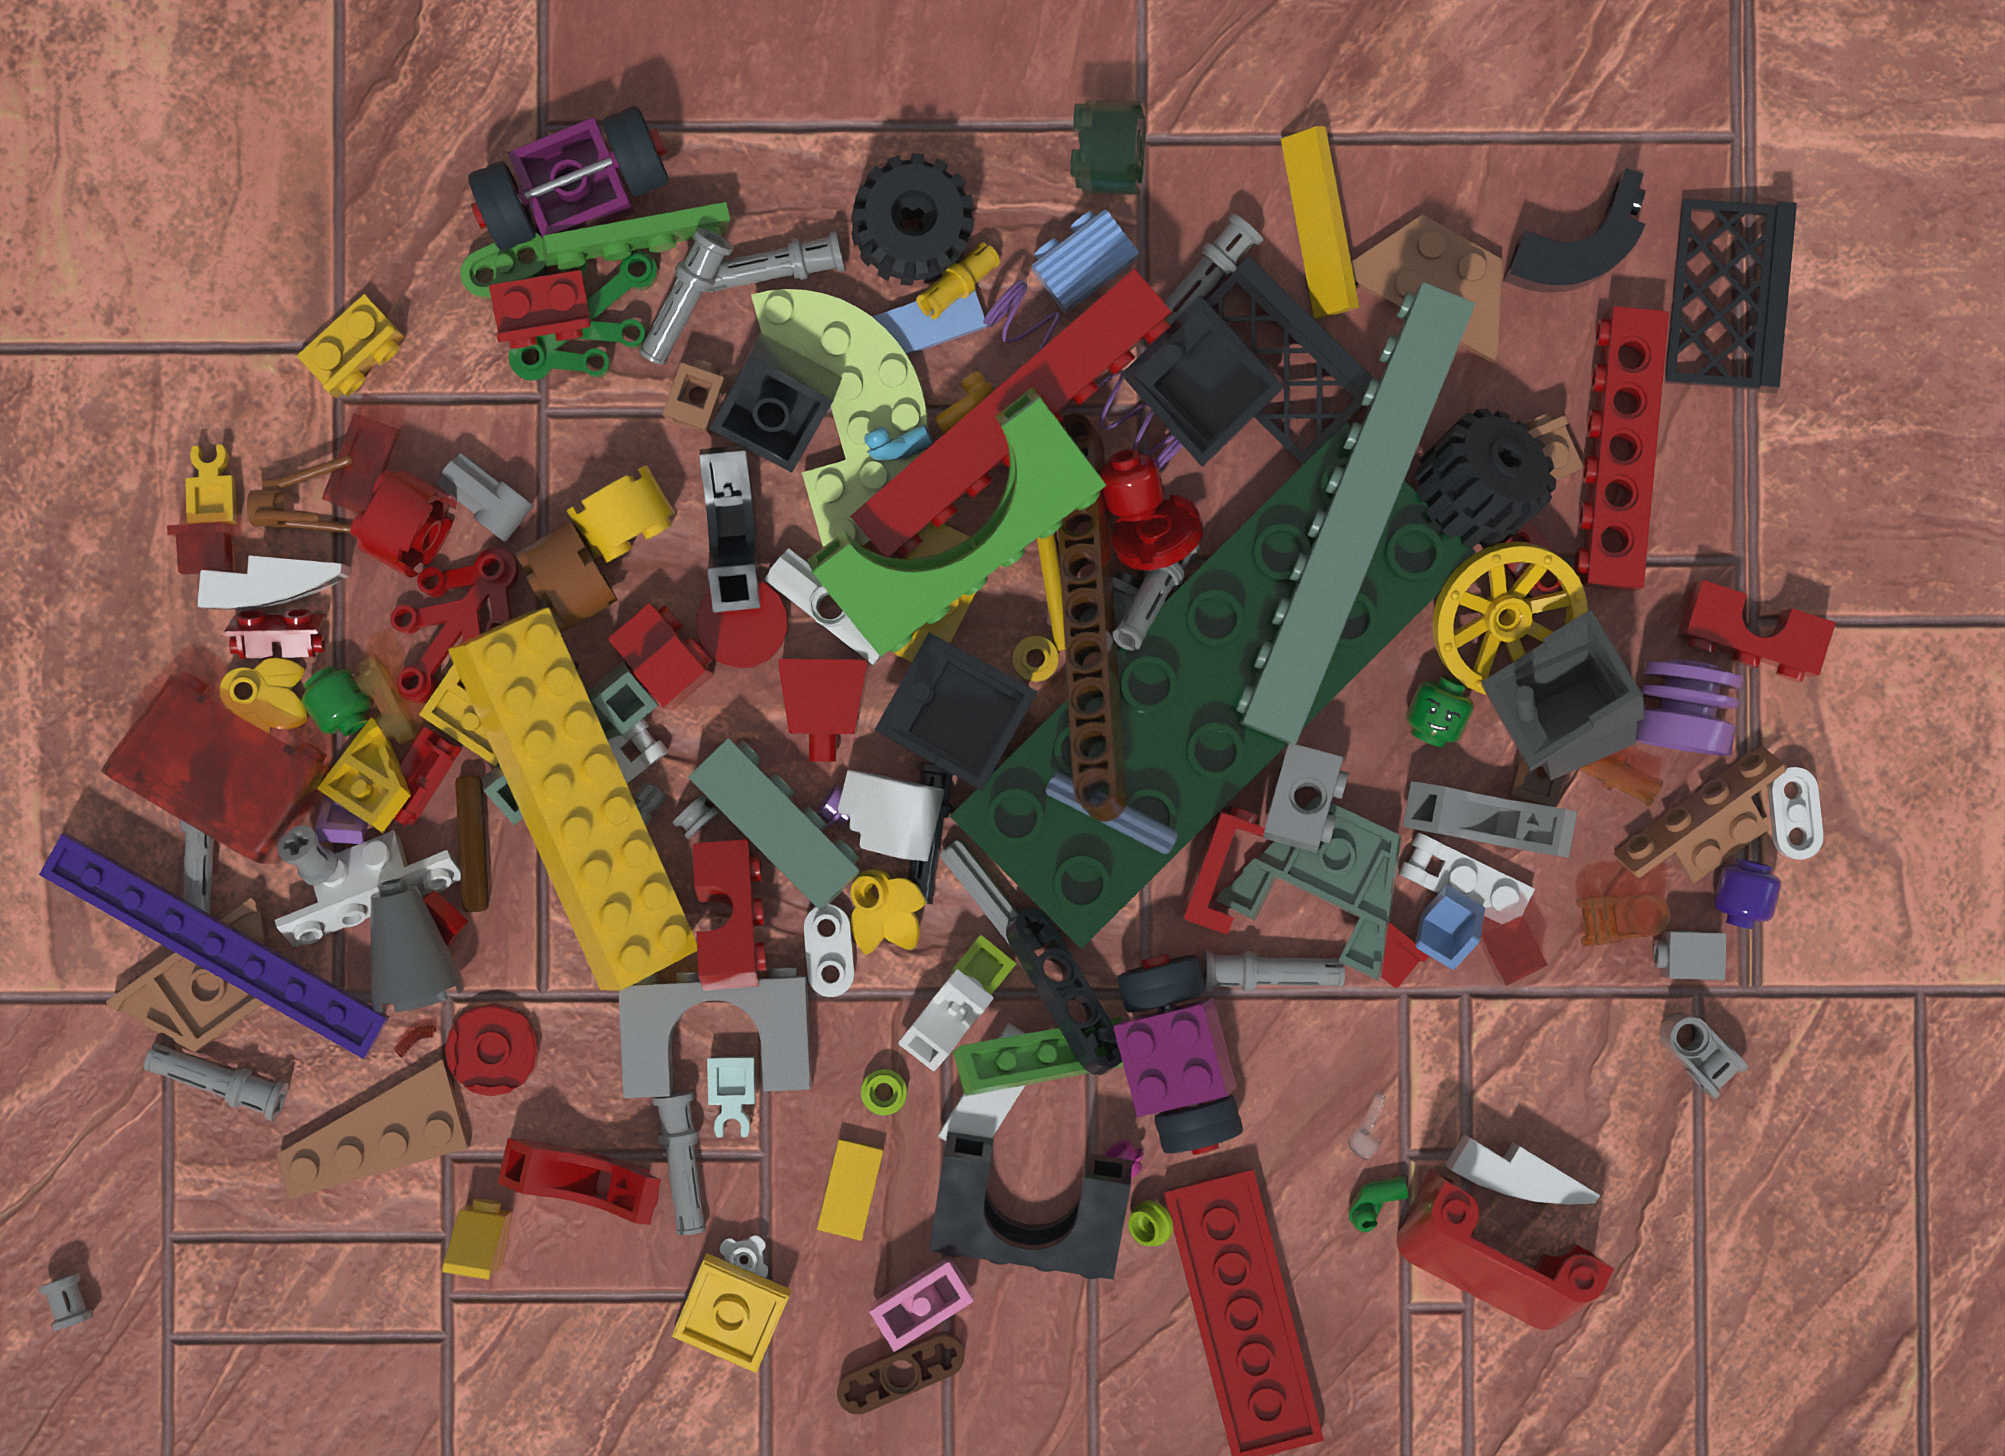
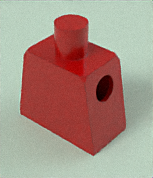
[778,659,869,762]

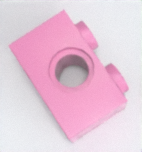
[869,1256,974,1352]

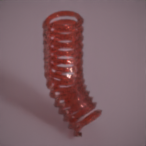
[394,1025,436,1058]

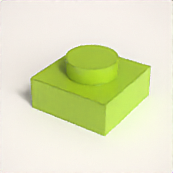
[950,935,1017,995]

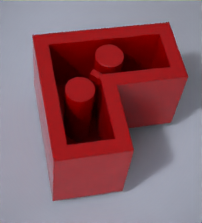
[608,602,714,710]

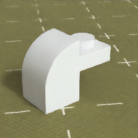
[898,969,994,1072]

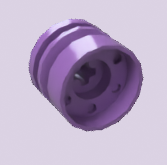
[1636,659,1744,756]

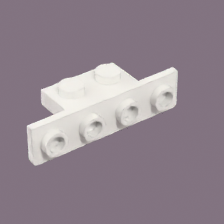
[275,830,461,947]

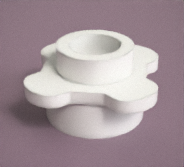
[720,1235,768,1278]

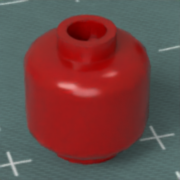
[1099,449,1165,522]

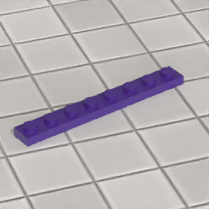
[39,833,390,1059]

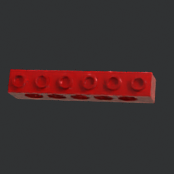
[1574,306,1669,591]

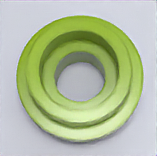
[861,1069,907,1116]
[1128,1200,1173,1246]

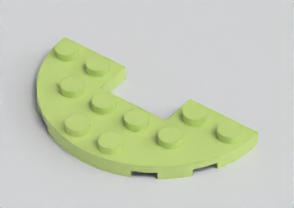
[751,289,929,547]

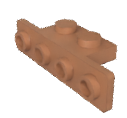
[1614,746,1787,883]

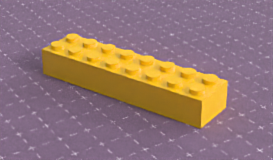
[448,607,697,991]

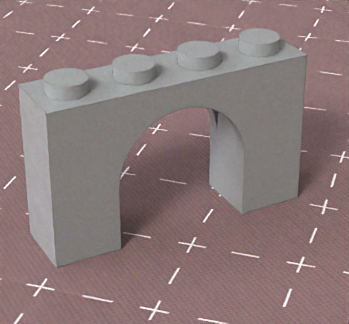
[619,967,813,1098]

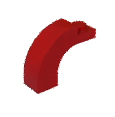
[497,1138,661,1225]

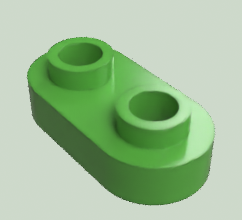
[460,233,547,299]

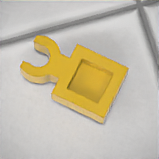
[185,444,237,527]

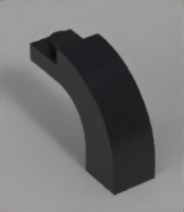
[1503,168,1646,293]
[699,445,761,612]

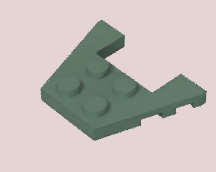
[1215,796,1401,981]

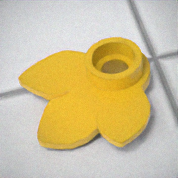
[219,658,307,747]
[850,869,926,955]

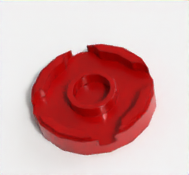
[1111,495,1203,571]
[696,581,788,669]
[445,1003,540,1097]

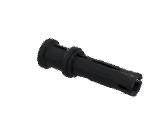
[908,762,955,904]

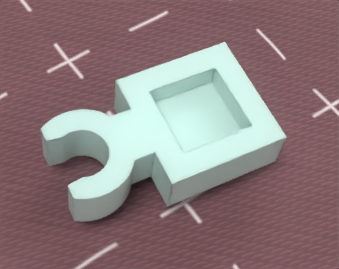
[707,1056,756,1137]

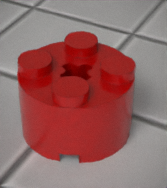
[350,470,457,578]

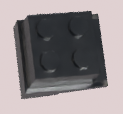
[1121,295,1287,467]
[874,632,1038,791]

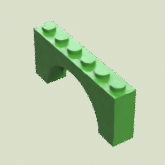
[807,388,1106,657]

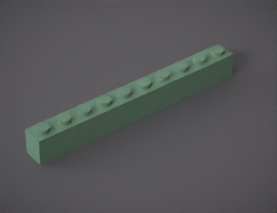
[1236,282,1476,745]

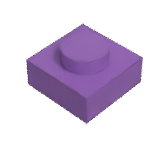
[315,796,368,844]

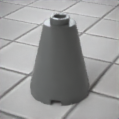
[370,878,465,1013]

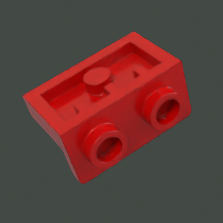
[489,269,592,349]

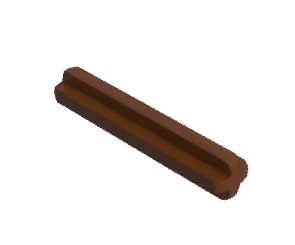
[455,776,489,912]

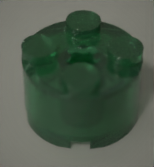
[1070,100,1146,195]

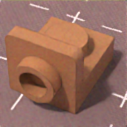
[1525,412,1584,481]

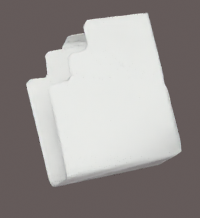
[838,770,944,861]

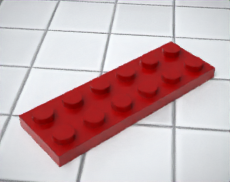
[1163,1167,1324,1456]

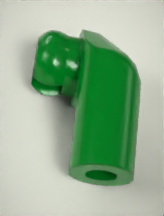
[1349,1176,1408,1233]

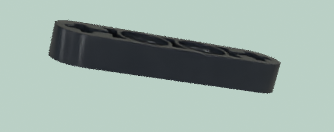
[1006,907,1122,1075]

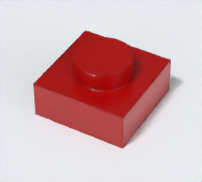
[424,890,469,948]

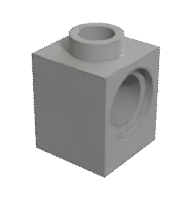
[1653,930,1726,980]

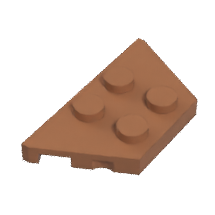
[1351,214,1503,363]
[106,897,266,1052]

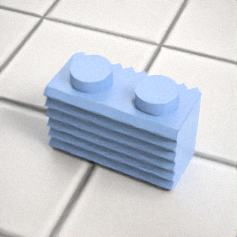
[1032,209,1139,314]

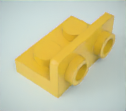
[297,294,405,398]

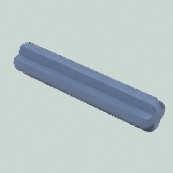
[1046,771,1178,854]

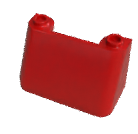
[1396,1168,1615,1330]

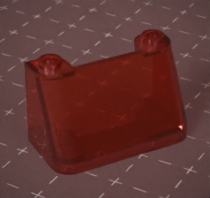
[101,671,333,864]

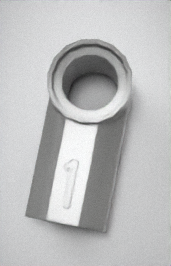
[436,453,534,542]

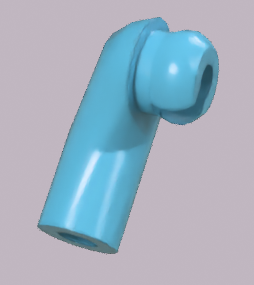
[864,424,933,460]

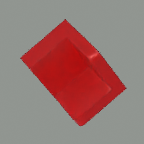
[1381,922,1429,988]

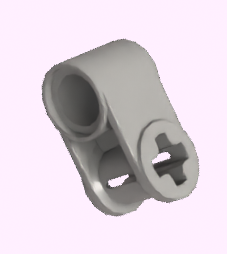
[1659,1012,1749,1100]

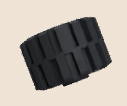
[851,153,975,286]
[1415,409,1556,549]

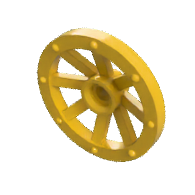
[1432,542,1588,695]

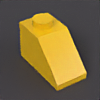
[442,1199,512,1280]

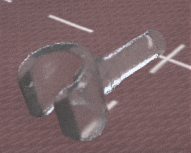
[1348,1092,1386,1160]

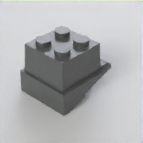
[1481,610,1645,780]

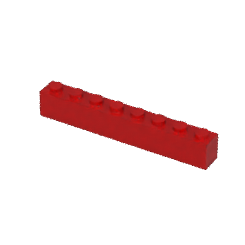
[850,268,1173,559]

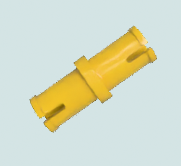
[916,242,1000,320]

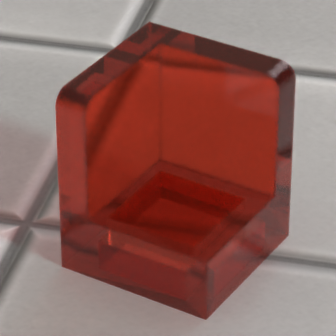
[167,522,235,575]
[1479,916,1548,986]

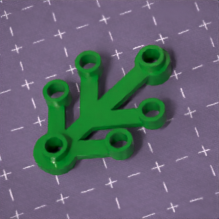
[509,251,659,381]

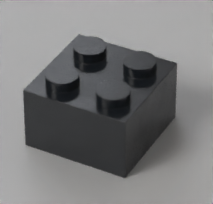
[710,333,842,473]

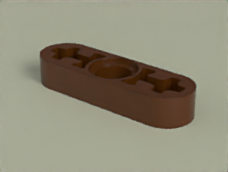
[837,1332,965,1414]

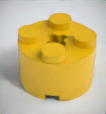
[567,465,675,563]

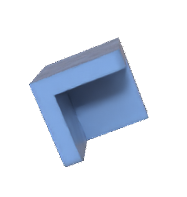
[1415,885,1485,970]

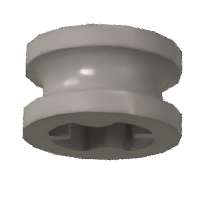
[672,795,719,840]

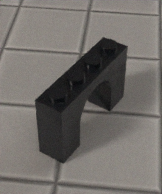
[929,1131,1132,1280]

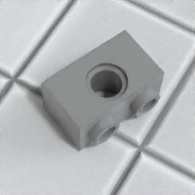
[1263,743,1349,853]

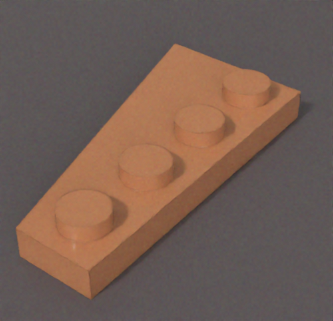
[276,1058,470,1199]

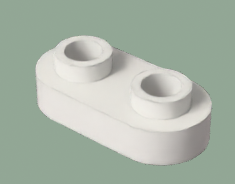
[1768,767,1823,860]
[804,904,855,997]

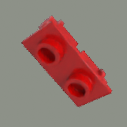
[224,609,326,659]
[393,726,462,826]

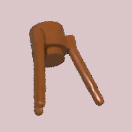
[247,456,353,533]

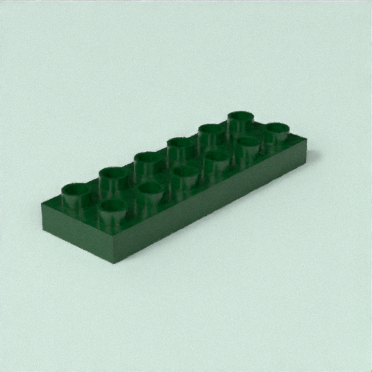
[949,422,1477,949]

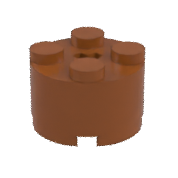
[515,521,618,633]

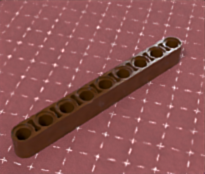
[1058,413,1127,822]

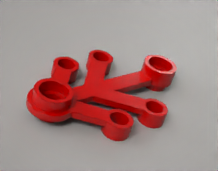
[390,547,519,704]

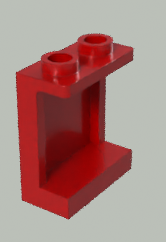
[1179,806,1266,935]

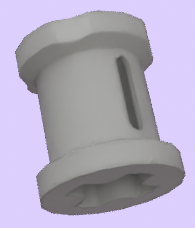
[278,826,338,885]
[38,1272,94,1331]

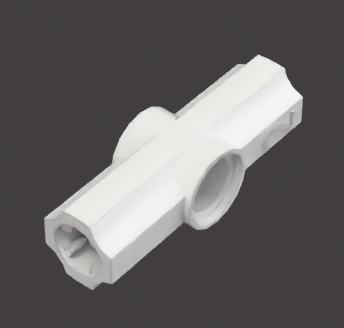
[764,548,882,666]

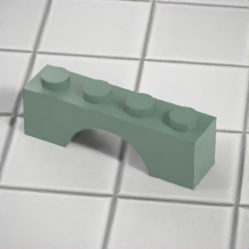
[481,661,658,825]

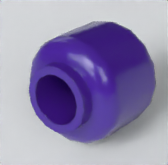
[1714,858,1781,929]

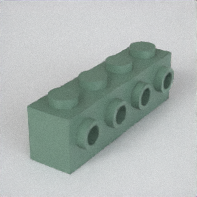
[688,738,860,912]

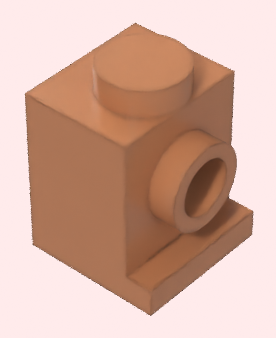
[662,359,728,436]

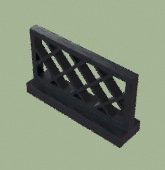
[1666,199,1797,394]
[1206,256,1373,465]

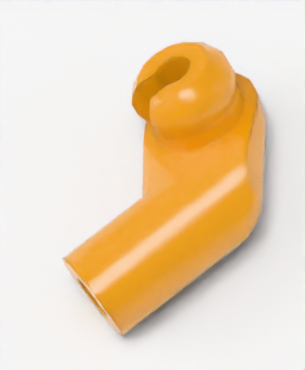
[936,371,992,433]

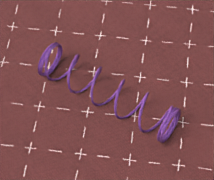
[983,279,1183,471]

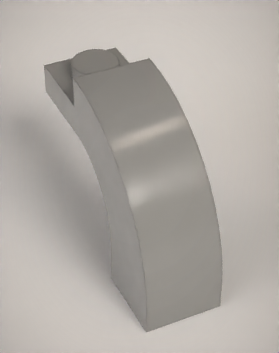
[1403,781,1577,858]

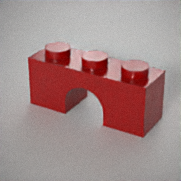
[1677,580,1836,682]
[692,839,767,991]

